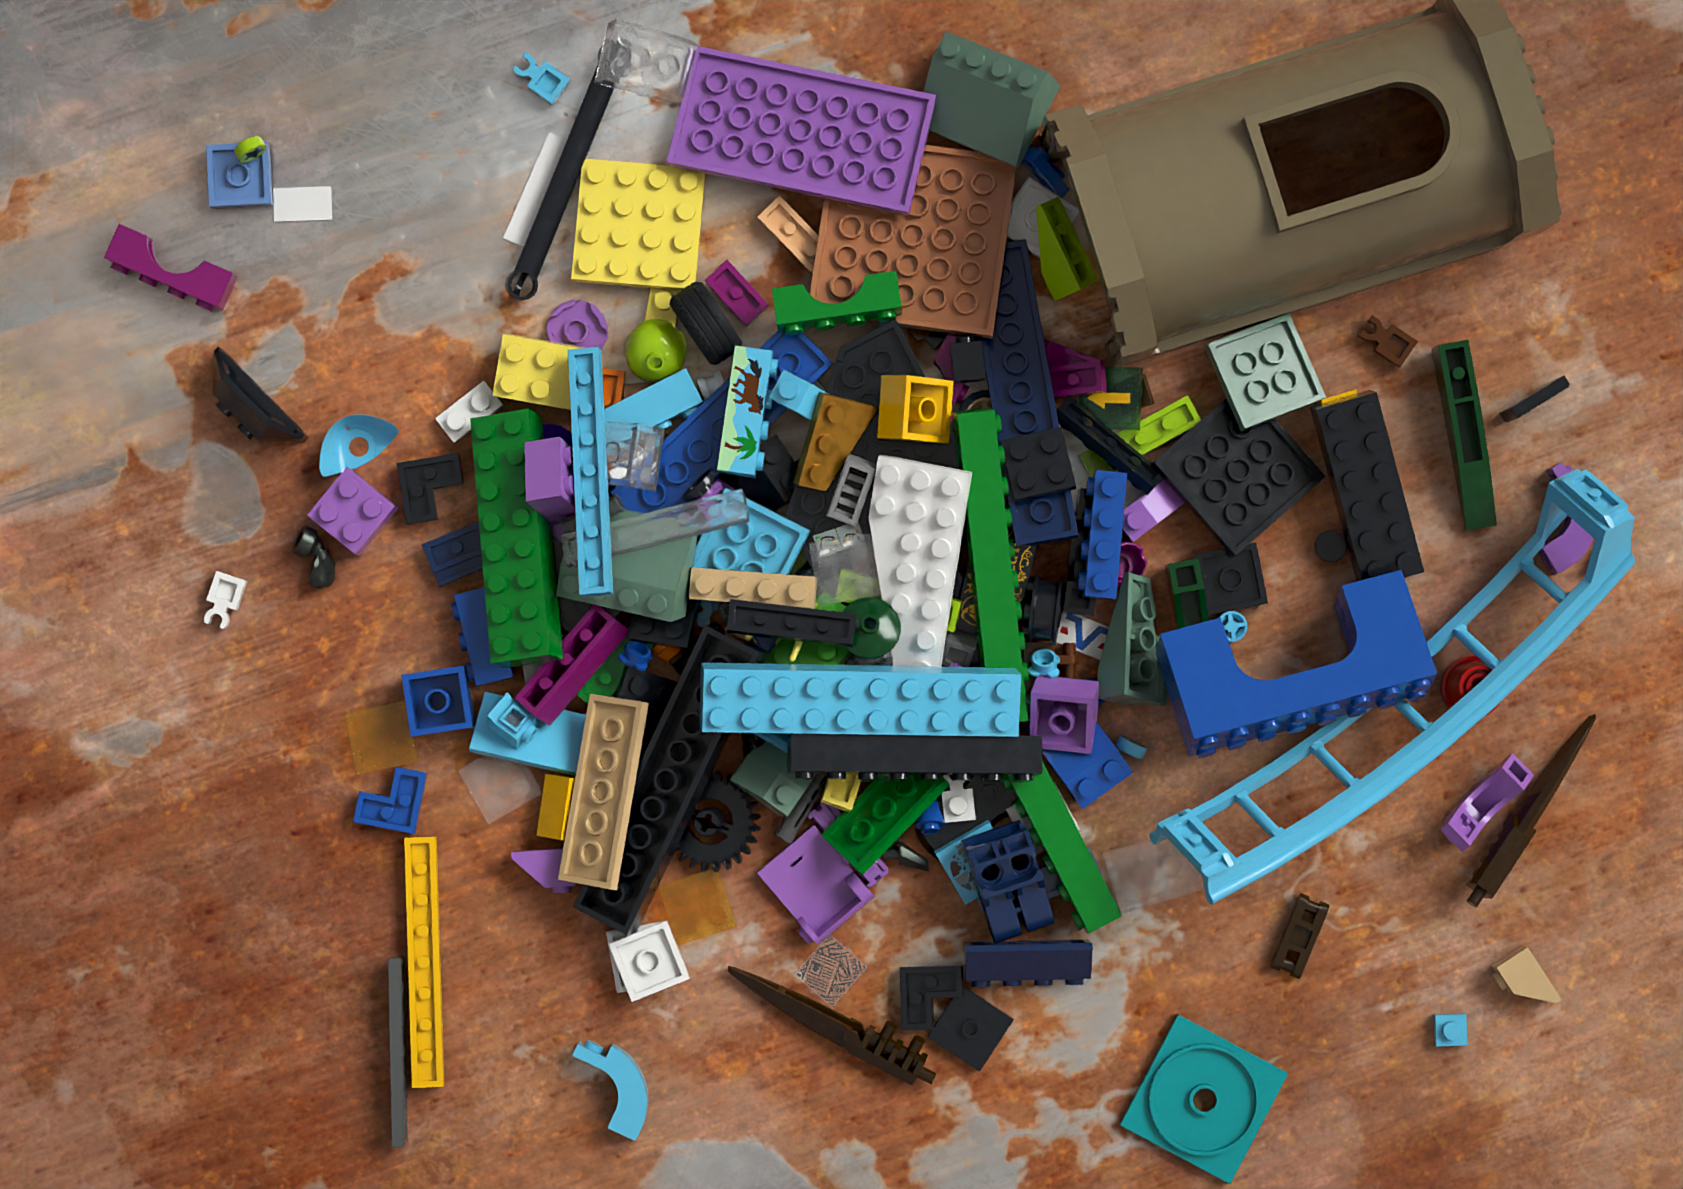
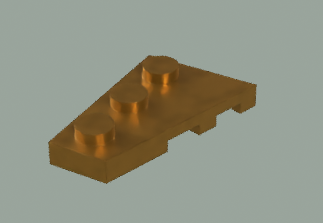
[793,392,879,491]

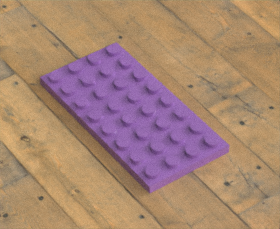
[666,45,936,216]

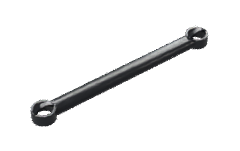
[505,40,631,300]

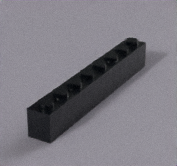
[787,733,1042,782]

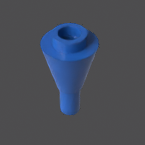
[914,799,946,834]

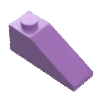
[1122,479,1185,542]

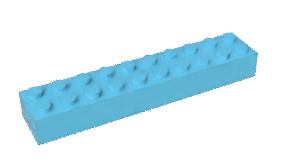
[699,663,1021,737]

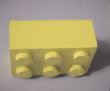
[492,333,584,410]

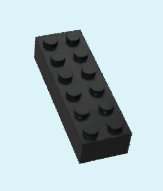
[1310,390,1424,581]

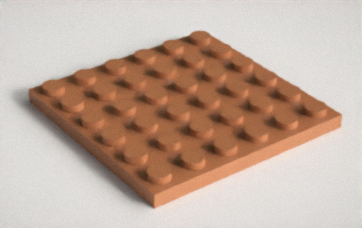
[810,145,1017,339]

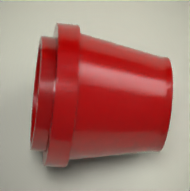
[1440,656,1500,716]

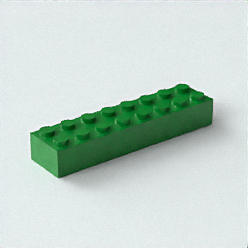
[470,409,563,668]

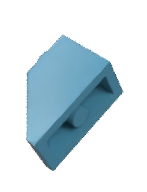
[769,370,828,421]

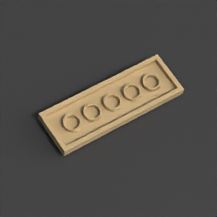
[558,694,649,890]

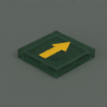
[1079,367,1143,431]

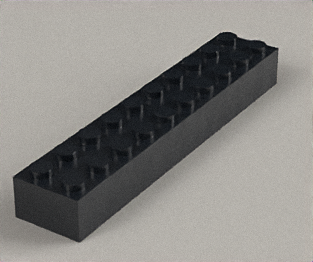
[573,624,769,935]

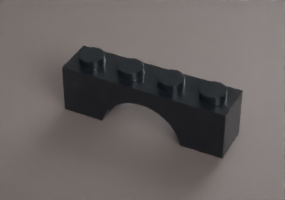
[1062,488,1096,617]

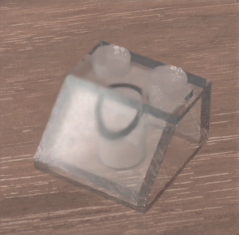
[605,421,665,491]

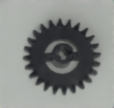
[675,771,761,873]

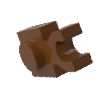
[1357,315,1418,368]

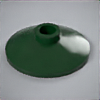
[843,597,901,659]

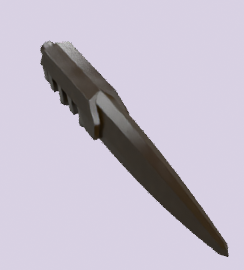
[1467,714,1596,908]
[728,966,937,1085]

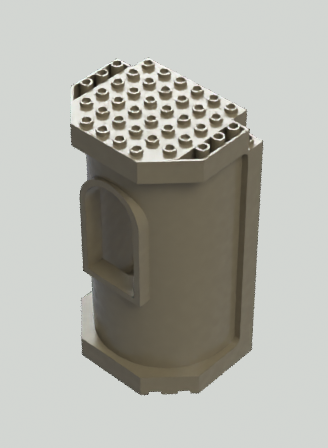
[1038,0,1561,370]

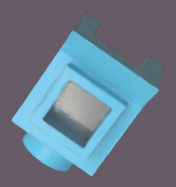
[487,693,538,749]

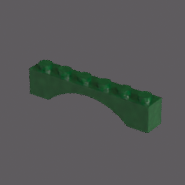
[1165,558,1209,629]

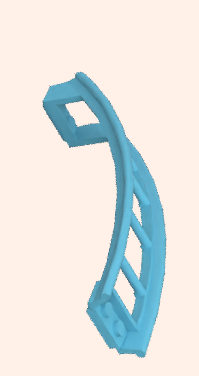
[1149,469,1635,905]

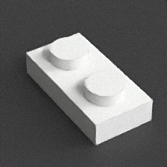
[435,381,504,444]

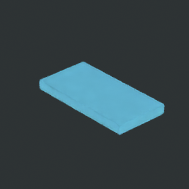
[469,692,586,776]

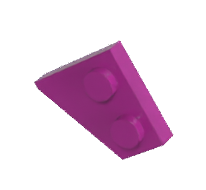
[1044,339,1107,399]

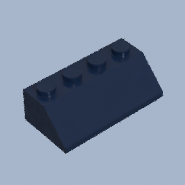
[964,939,1093,987]

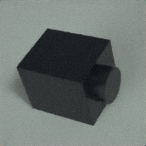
[950,336,986,384]

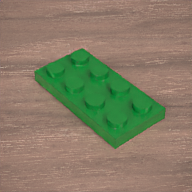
[821,774,950,875]

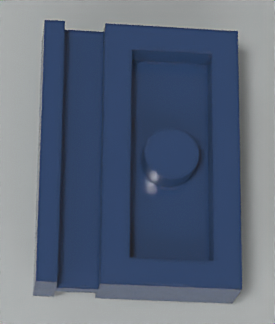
[422,522,483,586]

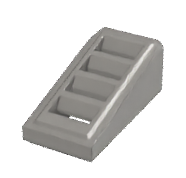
[826,454,877,527]

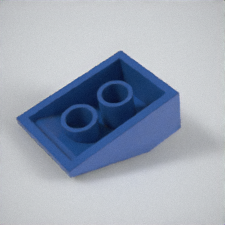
[1024,721,1134,809]

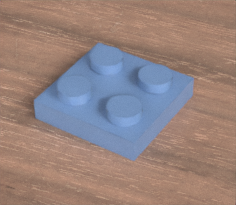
[206,142,273,208]

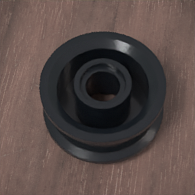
[1023,575,1064,646]

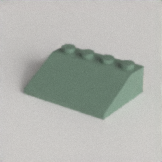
[923,31,1061,168]
[556,509,699,622]

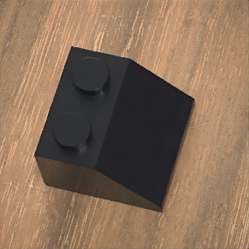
[721,434,798,512]

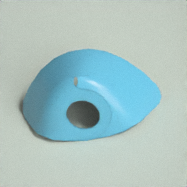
[319,414,399,477]

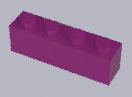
[515,604,629,726]

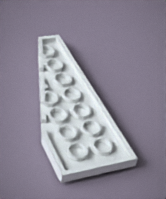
[869,454,972,667]

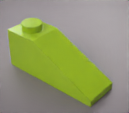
[1036,196,1099,301]

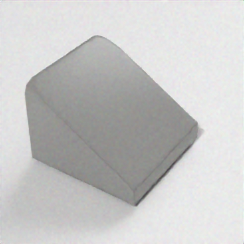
[942,629,977,667]

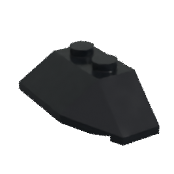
[213,346,309,442]

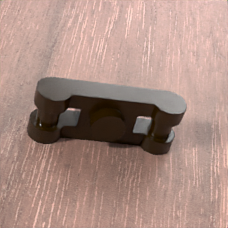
[1270,893,1330,979]

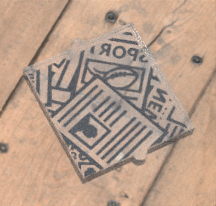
[794,934,868,1008]

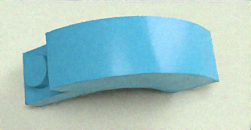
[572,1040,648,1141]

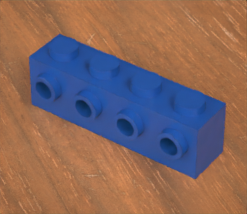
[1078,470,1127,600]

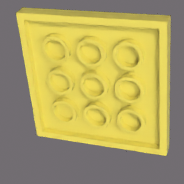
[571,159,706,291]

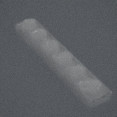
[561,489,750,568]

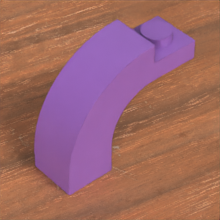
[1538,462,1594,575]
[1440,753,1534,852]

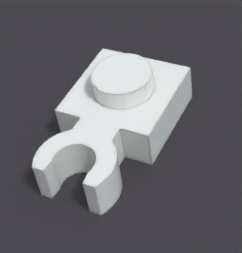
[204,571,247,629]
[942,775,976,823]

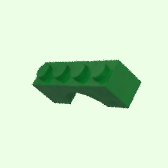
[772,271,902,335]

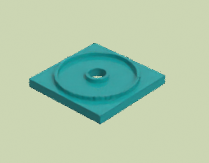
[1119,1014,1288,1184]

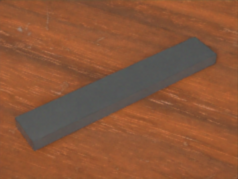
[388,956,408,1147]

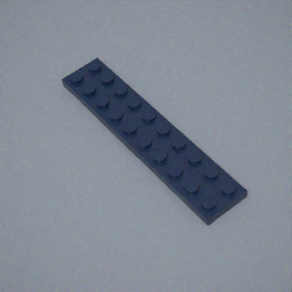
[980,239,1079,548]

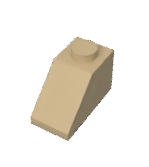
[1491,945,1562,1003]

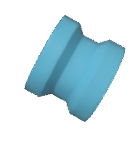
[1216,611,1247,642]

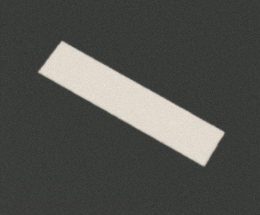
[503,132,567,247]

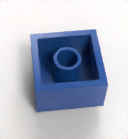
[401,665,476,737]

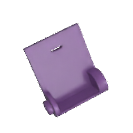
[757,824,875,945]

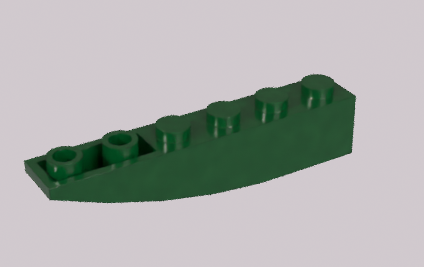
[1432,340,1497,531]

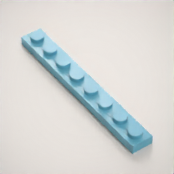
[568,346,613,597]

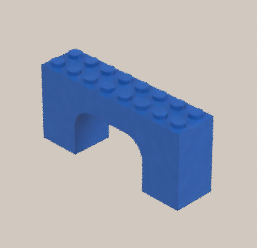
[1156,570,1437,758]

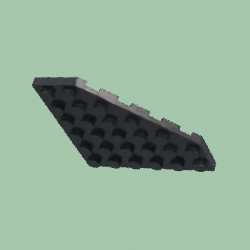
[785,319,958,572]

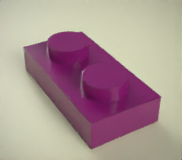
[704,260,769,327]

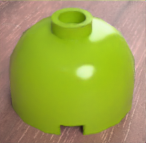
[625,319,687,383]

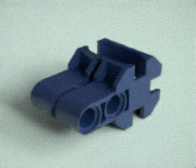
[961,820,1054,944]

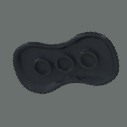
[914,775,1017,860]

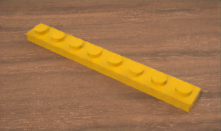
[404,836,444,1088]

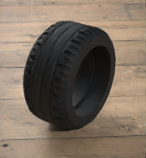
[669,281,742,365]

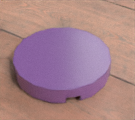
[546,300,608,350]

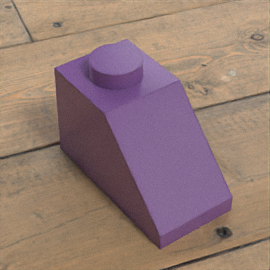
[511,848,578,893]

